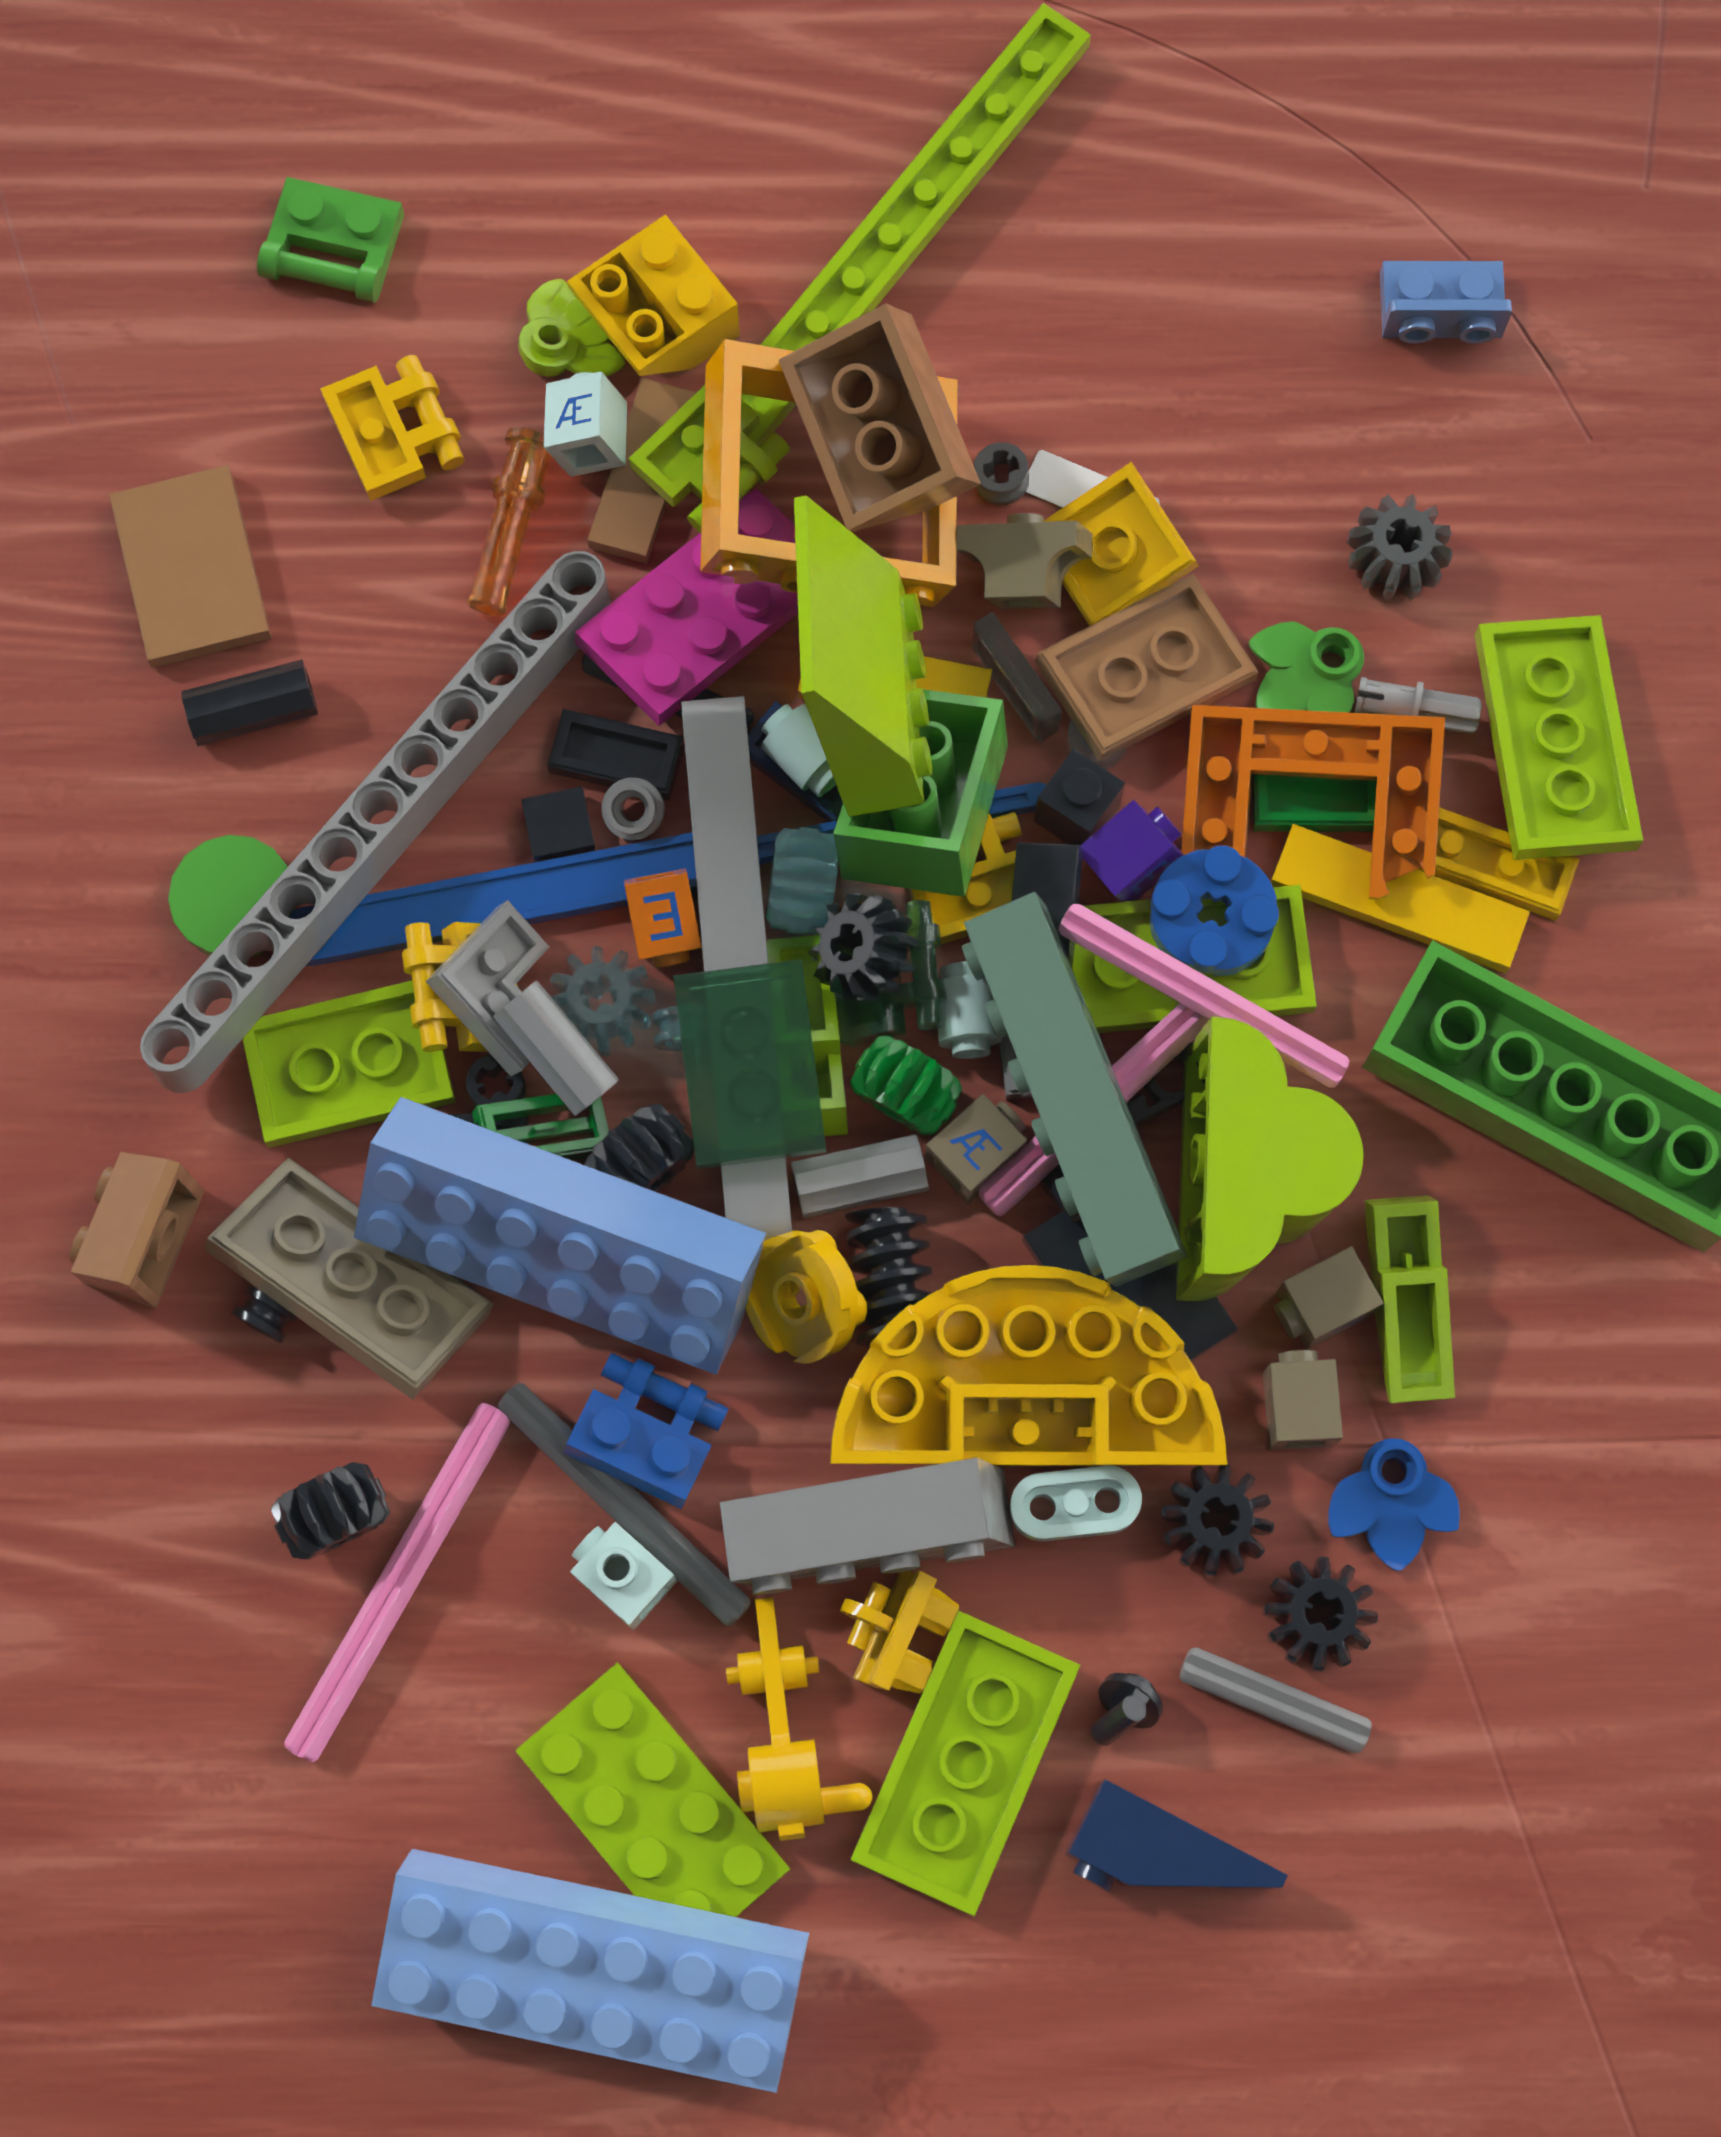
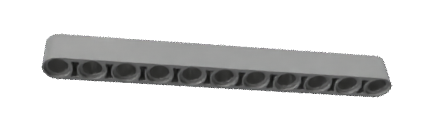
[140,551,611,1093]

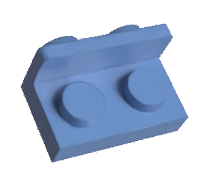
[1380,261,1512,343]

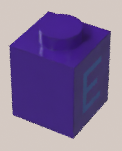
[1080,799,1184,902]

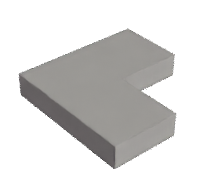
[426,900,549,1076]

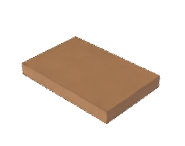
[109,465,272,668]
[1035,573,1259,762]

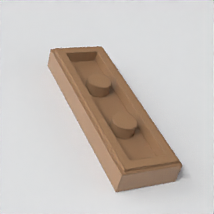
[587,378,697,564]

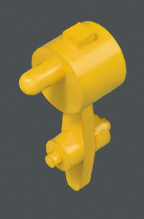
[726,1597,872,1841]

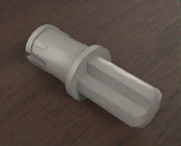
[1355,677,1482,734]

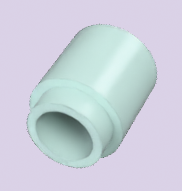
[761,704,836,797]
[934,961,1002,1059]

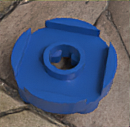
[1150,846,1279,976]

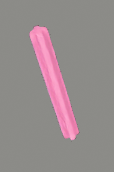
[1058,904,1350,1088]
[978,1003,1209,1216]

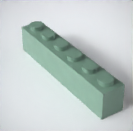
[962,892,1188,1287]

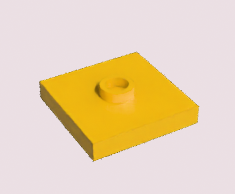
[1044,462,1199,626]

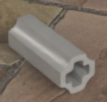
[492,980,619,1116]
[791,1135,929,1219]

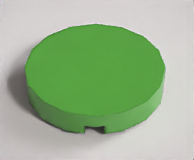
[168,835,296,957]

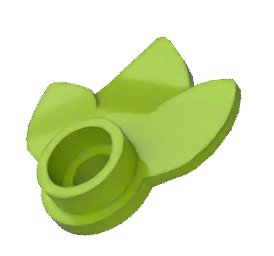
[518,279,625,377]

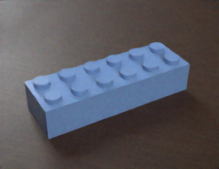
[354,1097,766,1375]

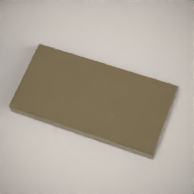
[205,1157,493,1400]

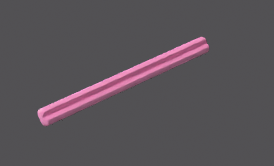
[284,1403,510,1762]

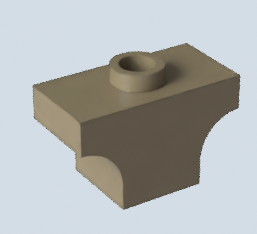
[956,513,1093,609]

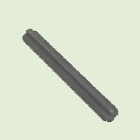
[498,1383,751,1626]

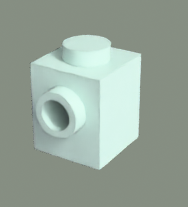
[570,1522,677,1631]

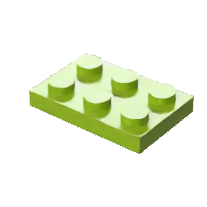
[242,981,456,1148]

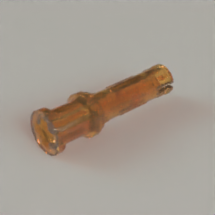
[467,427,554,616]

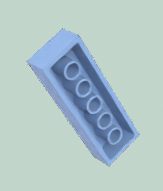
[371,1849,809,2093]

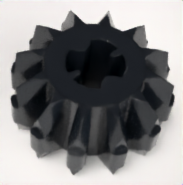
[807,893,921,1003]
[585,1103,695,1193]
[270,1462,390,1560]
[1160,1464,1274,1577]
[1262,1556,1378,1672]

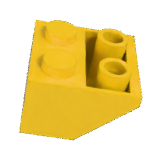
[567,214,740,376]

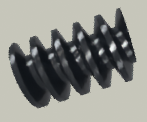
[845,1207,933,1346]

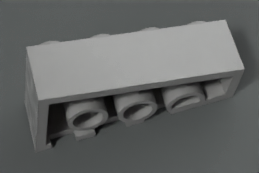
[720,1458,1016,1595]

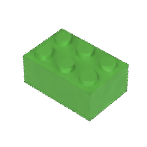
[833,688,1008,897]

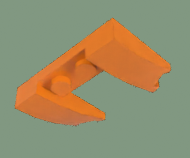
[1181,705,1445,900]

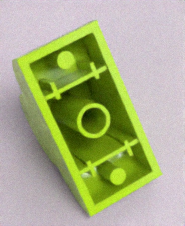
[1176,1017,1364,1301]

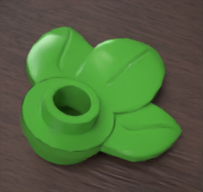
[1249,621,1364,713]

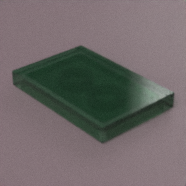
[673,959,827,1169]

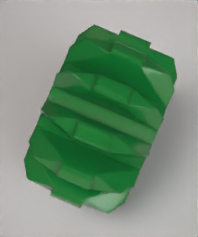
[849,1036,963,1135]

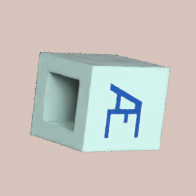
[544,372,627,477]

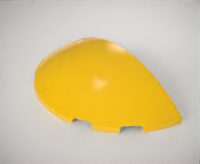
[830,1265,1227,1466]

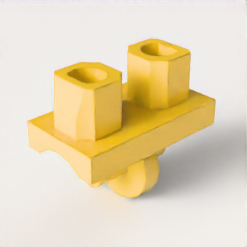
[840,1571,959,1694]

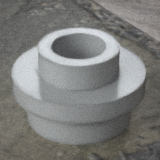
[602,778,665,840]

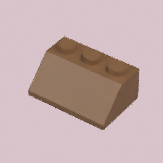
[778,303,981,532]

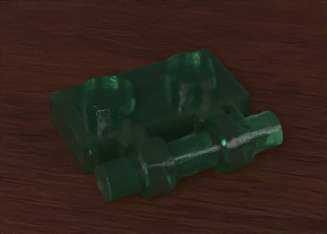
[835,900,947,1047]

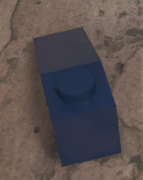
[1065,1779,1288,1892]

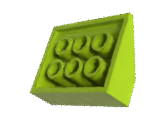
[794,496,932,817]

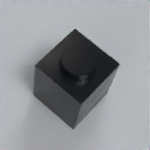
[1034,749,1125,846]

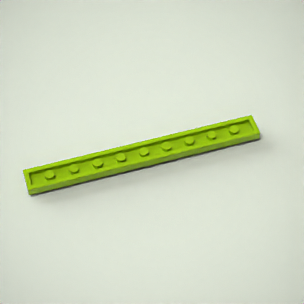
[740,3,1091,465]

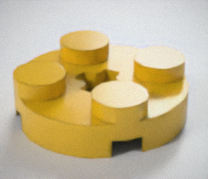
[746,1230,867,1364]

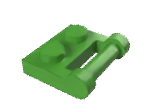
[257,177,404,303]

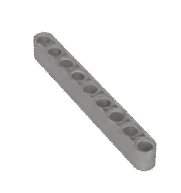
[681,696,792,1240]

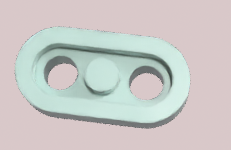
[1009,1466,1142,1542]

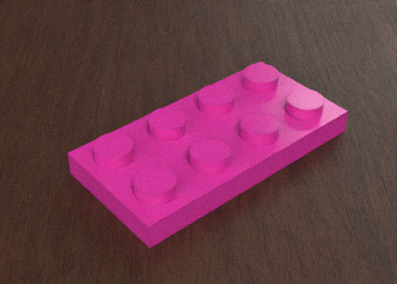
[575,488,798,726]

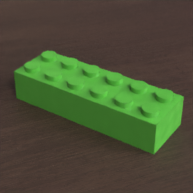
[1362,940,1721,1253]

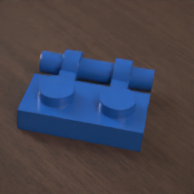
[563,1352,729,1509]

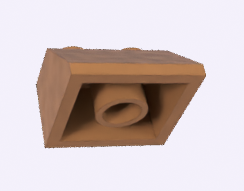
[69,1152,204,1309]

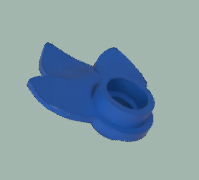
[1328,1438,1460,1572]

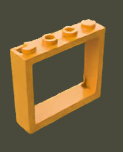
[700,339,958,607]

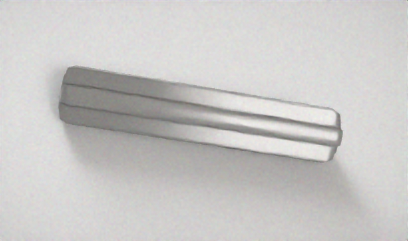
[1179,1647,1372,1753]

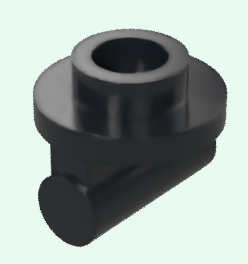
[1091,1673,1163,1746]

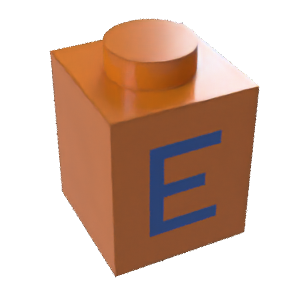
[624,868,702,967]

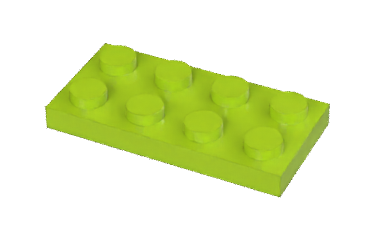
[1474,615,1643,860]
[1072,885,1317,1033]
[851,1610,1081,1916]
[515,1662,791,1917]

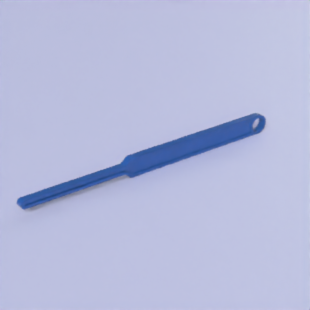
[289,782,1046,966]

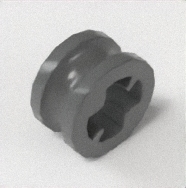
[974,442,1029,505]

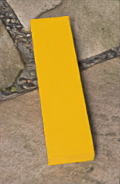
[1271,824,1530,974]

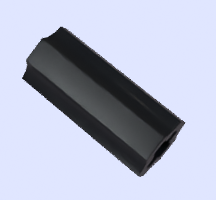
[181,659,318,746]

